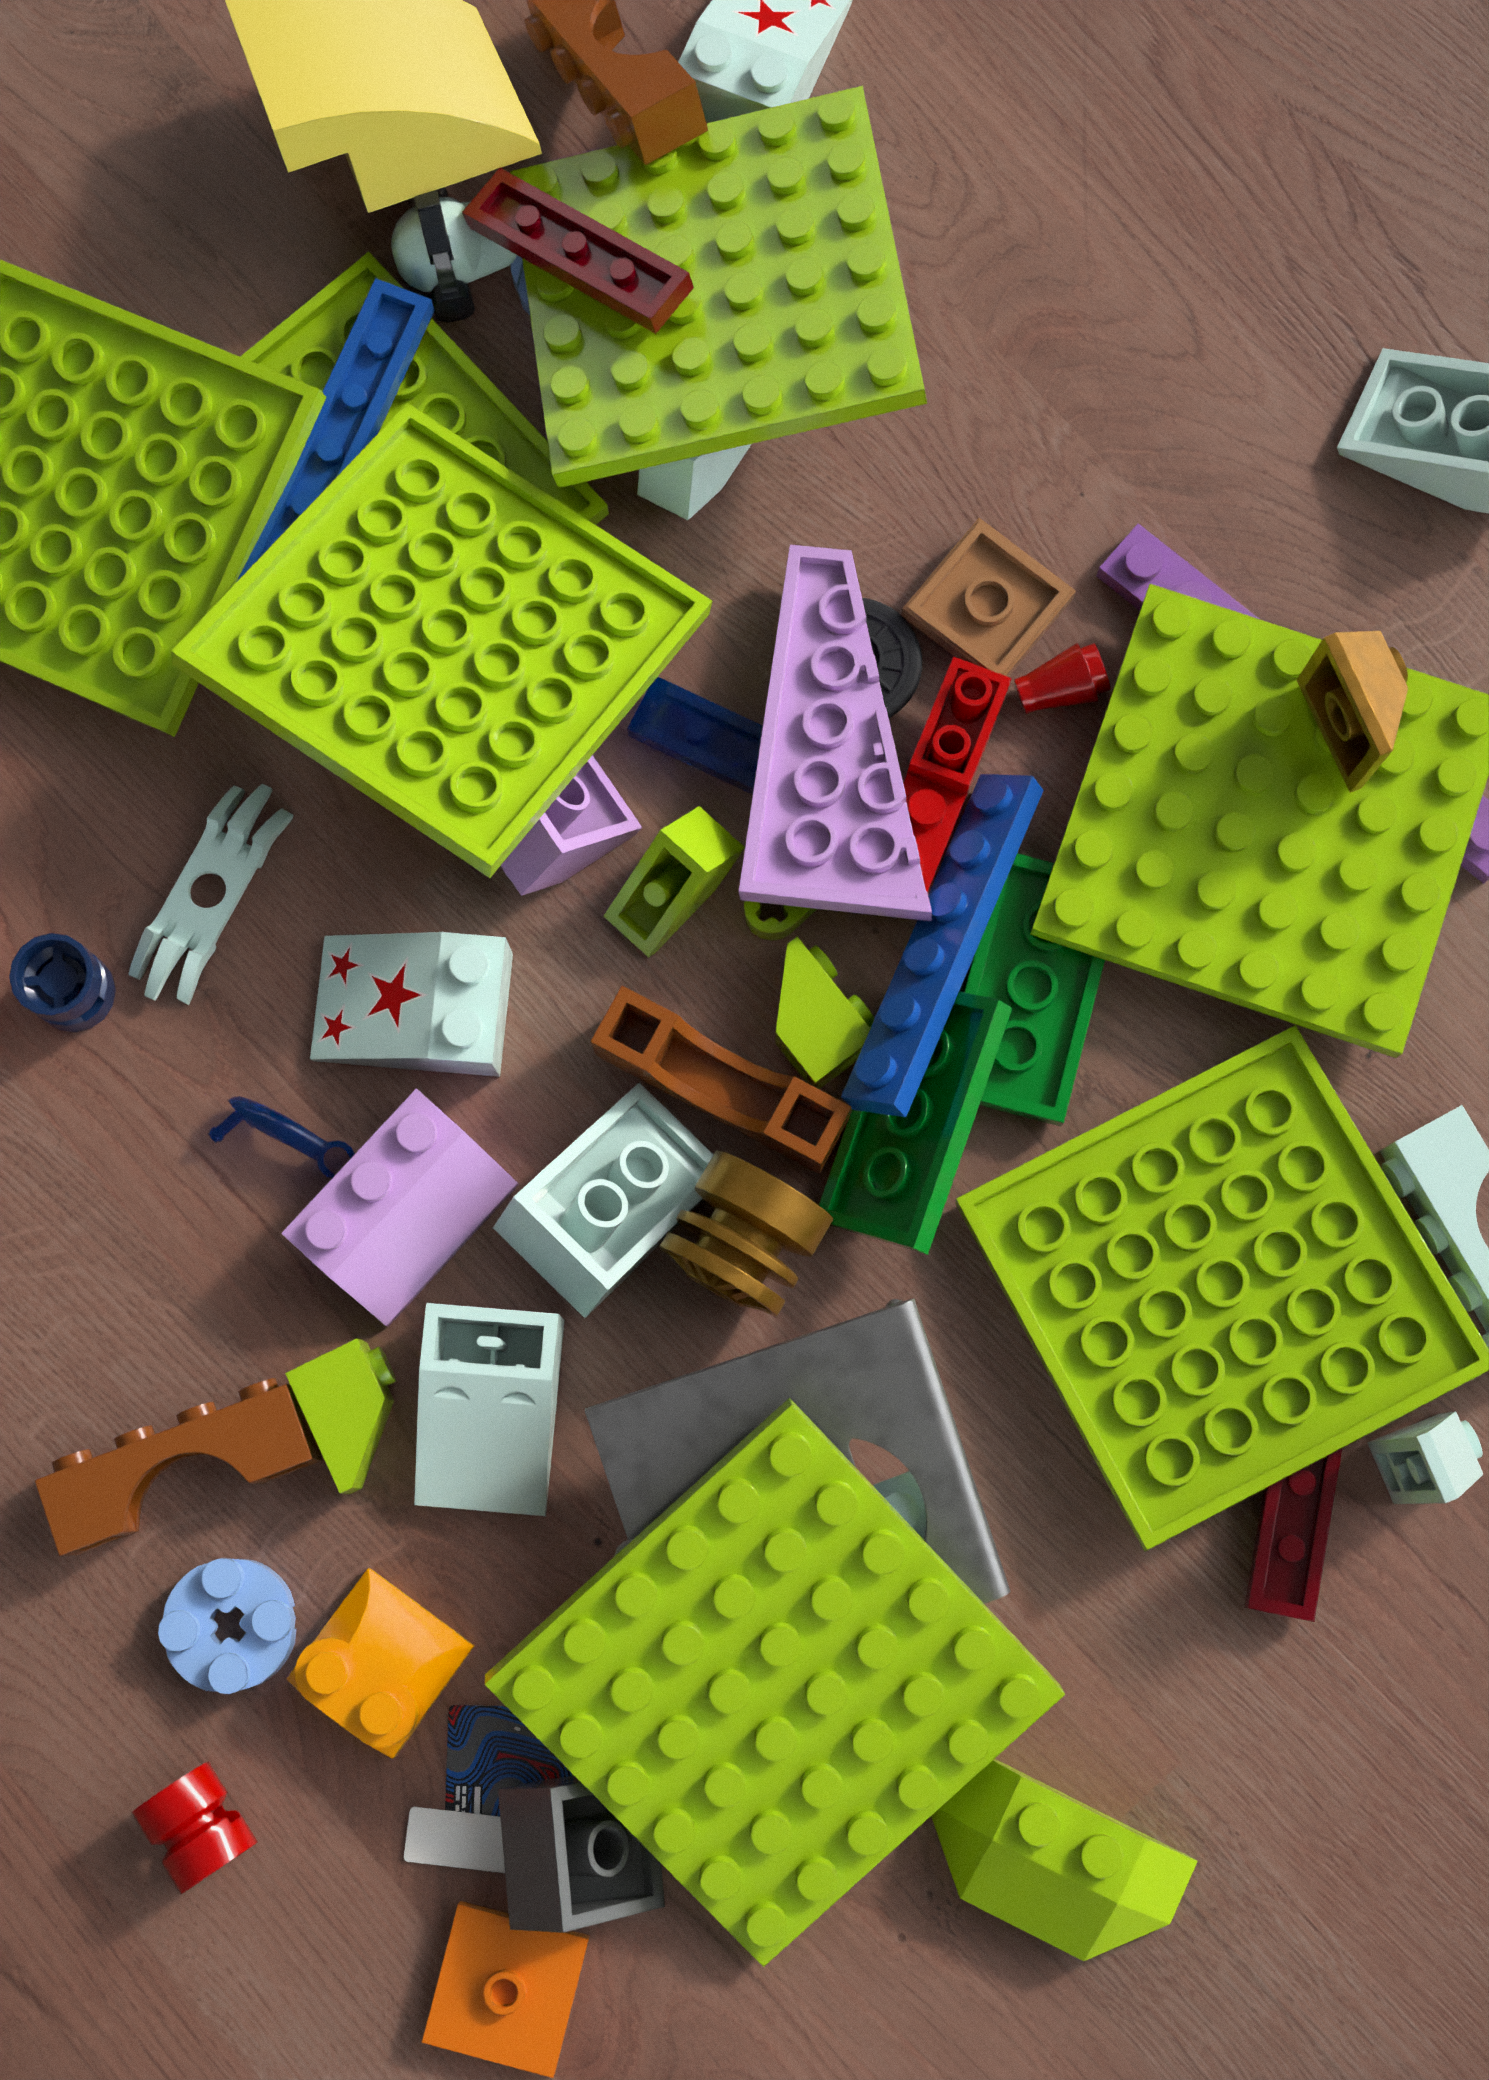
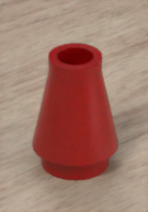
[1014,643,1111,714]

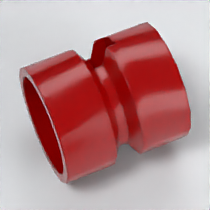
[131,1761,258,1895]

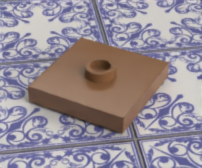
[901,518,1076,677]

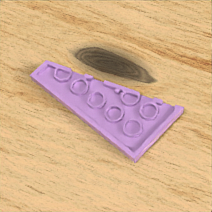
[739,545,932,921]

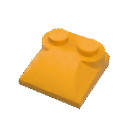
[286,1568,475,1759]

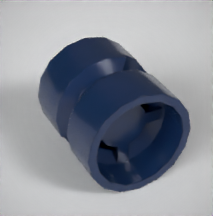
[9,933,116,1032]

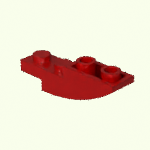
[903,656,1012,893]

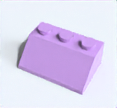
[501,755,642,896]
[281,1088,519,1327]

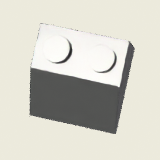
[498,1776,665,1933]

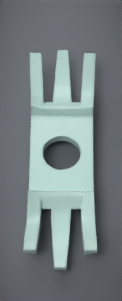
[128,784,294,1005]

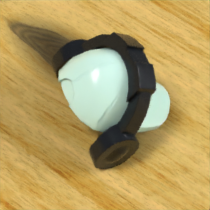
[391,187,517,323]

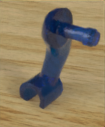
[208,1096,355,1178]

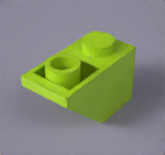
[775,936,875,1089]

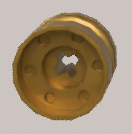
[659,1150,833,1317]

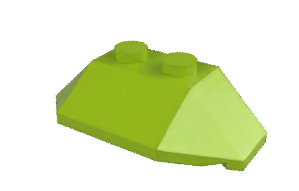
[931,1759,1198,1961]

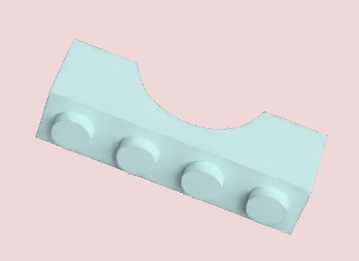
[1380,1105,1489,1348]

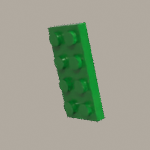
[964,853,1105,1127]
[819,992,1012,1255]

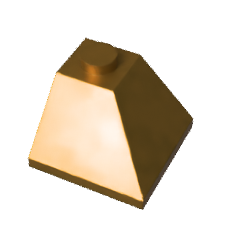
[1297,631,1408,793]

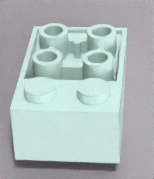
[414,1303,565,1516]

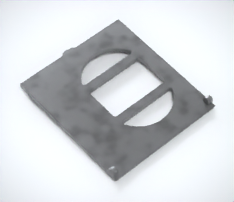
[585,1298,1010,1604]

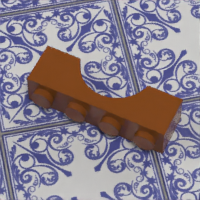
[524,0,708,165]
[590,986,852,1174]
[35,1378,323,1556]

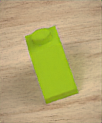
[604,806,745,958]
[285,1338,396,1494]

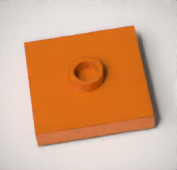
[422,1901,590,2078]

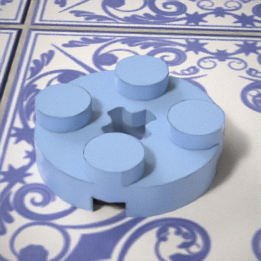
[158,1558,297,1694]

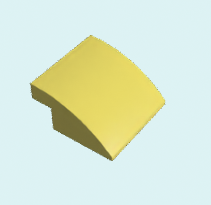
[225,0,542,213]

